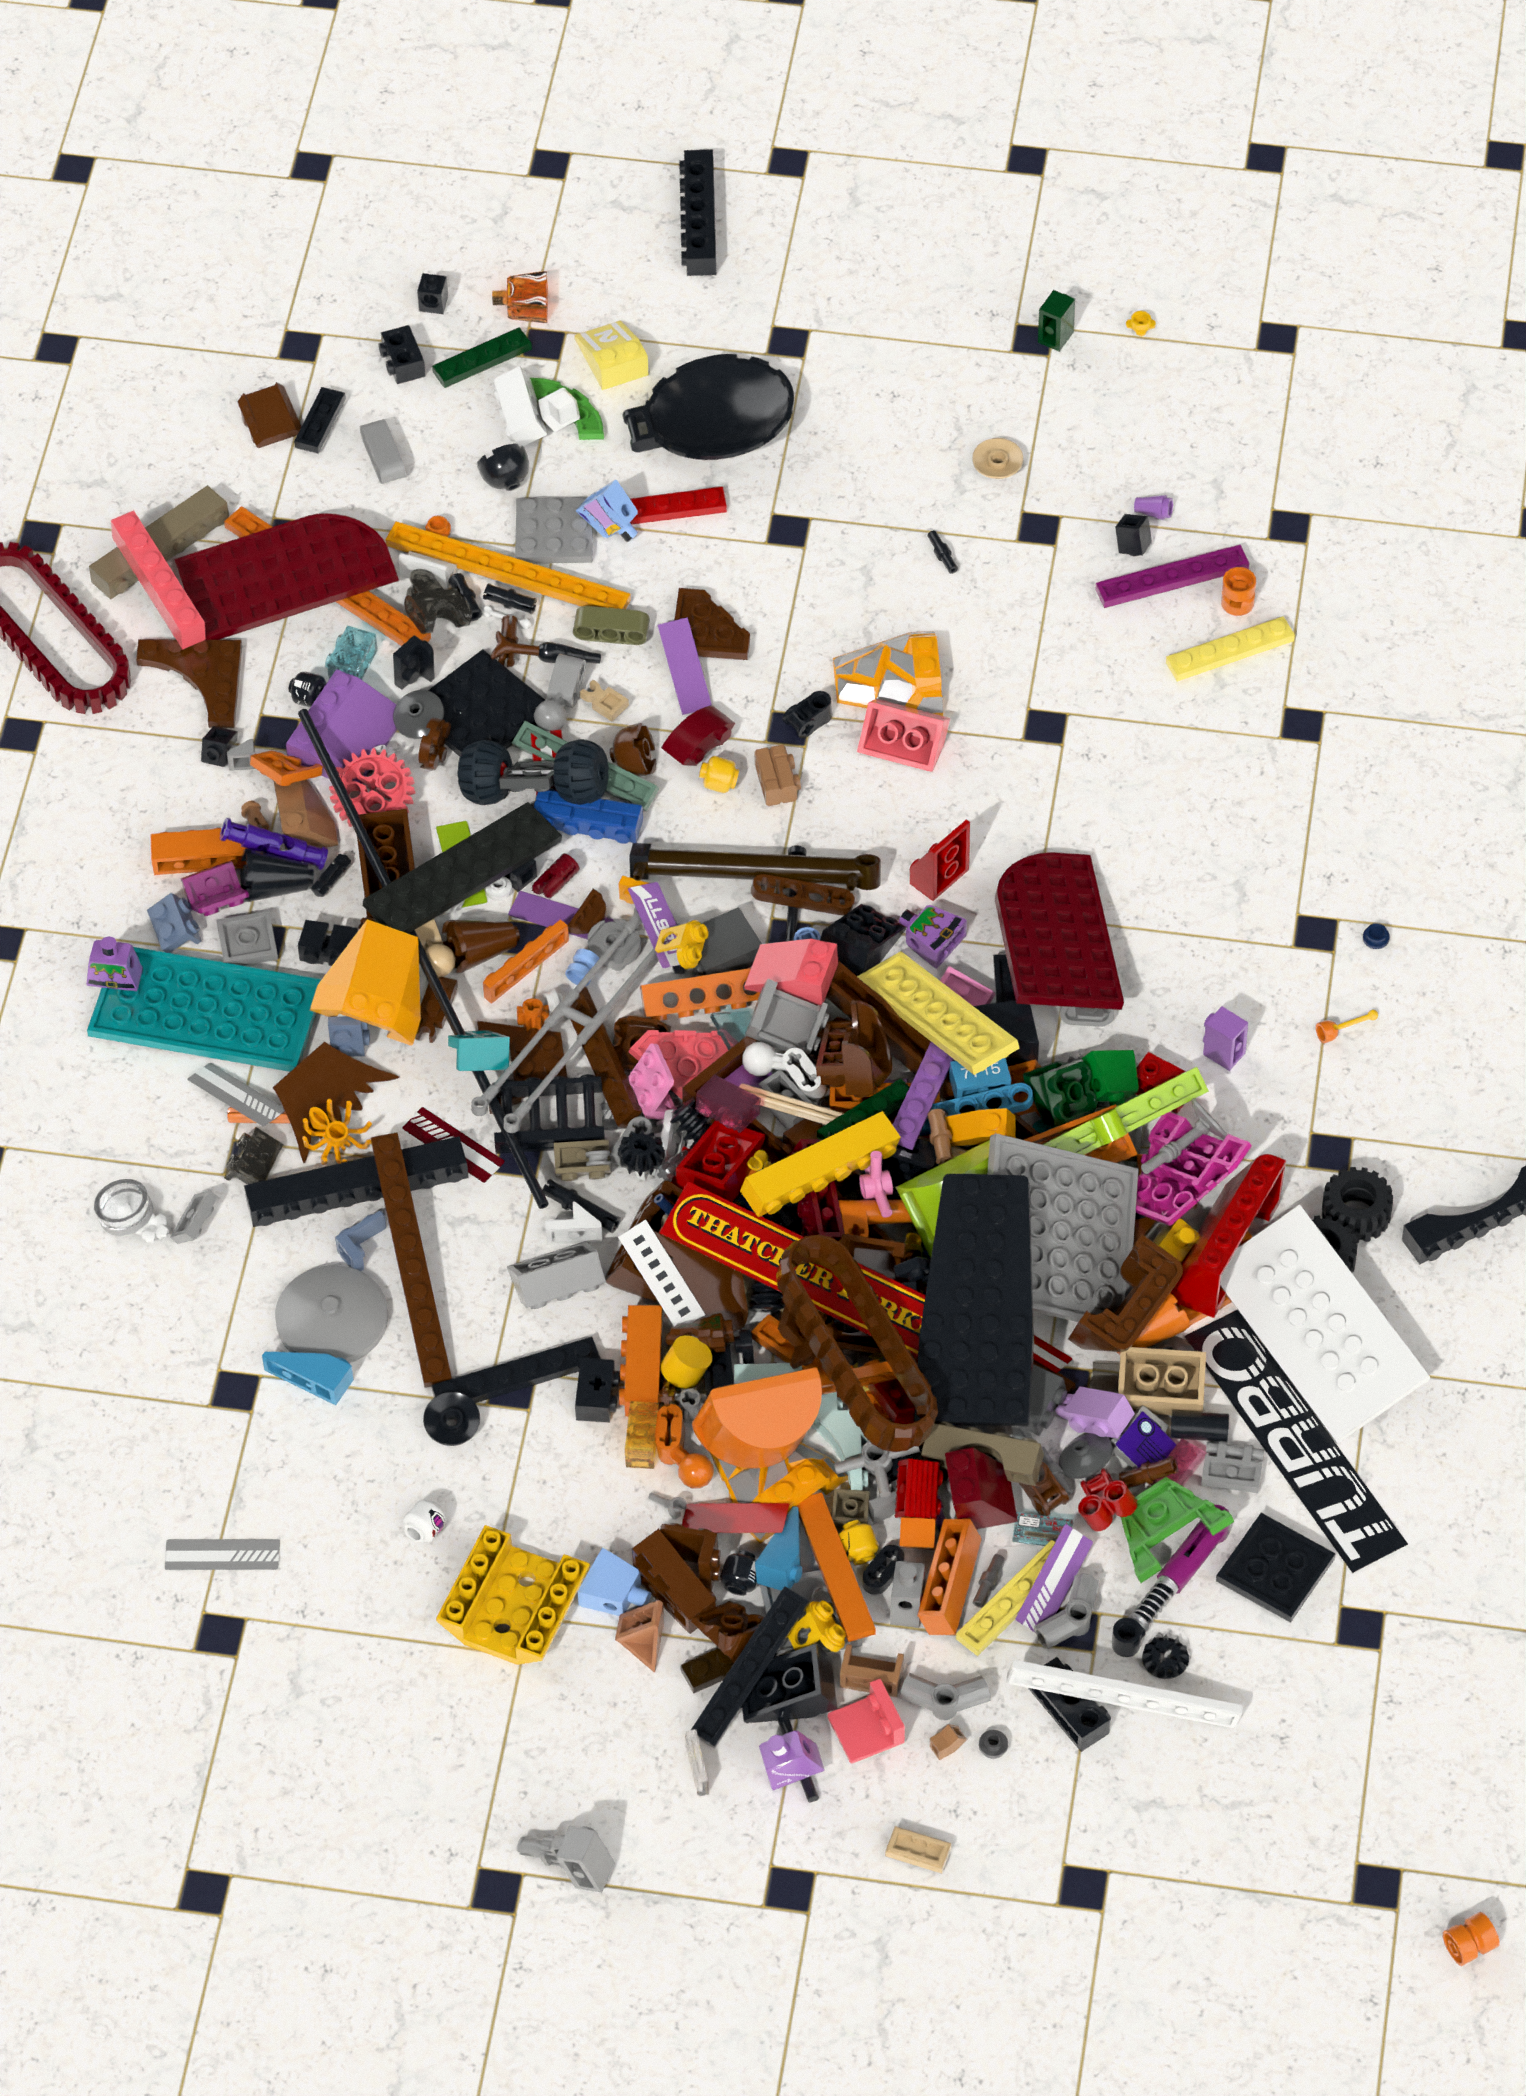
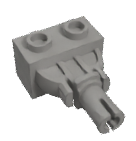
[759,1070,830,1130]
[517,1826,615,1893]

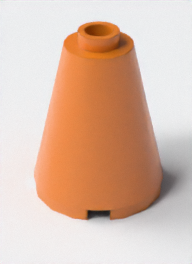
[1117,1293,1190,1355]

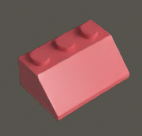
[857,699,950,772]

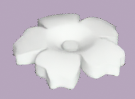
[136,1213,169,1243]

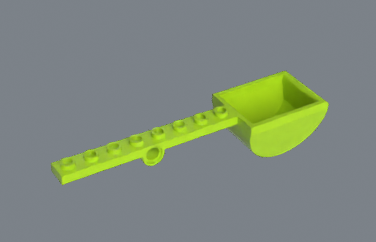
[896,1067,1209,1258]

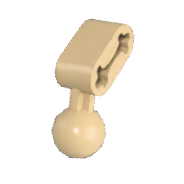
[415,919,455,977]

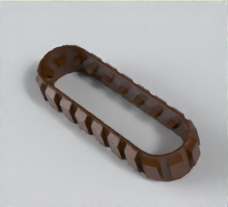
[776,1235,938,1452]

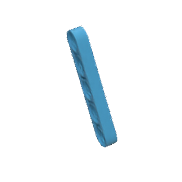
[919,1083,1034,1136]

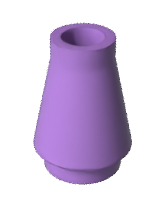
[1134,495,1173,520]

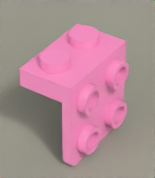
[628,1043,675,1120]

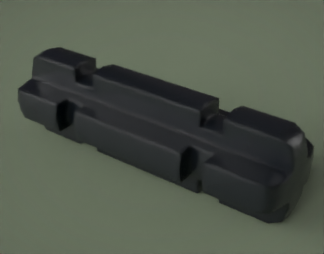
[311,854,351,897]

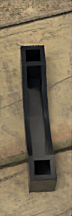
[1402,1166,1526,1265]

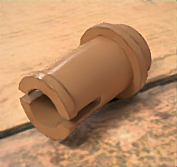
[241,800,269,830]

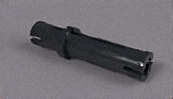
[542,1179,621,1233]

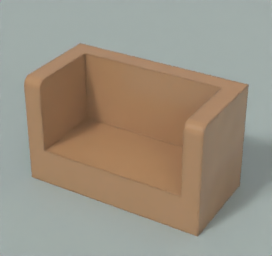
[840,1644,904,1697]

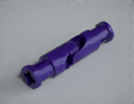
[220,818,328,870]

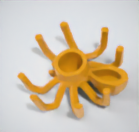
[302,1099,372,1165]

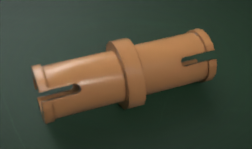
[927,1109,954,1165]

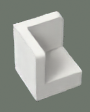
[538,388,580,432]

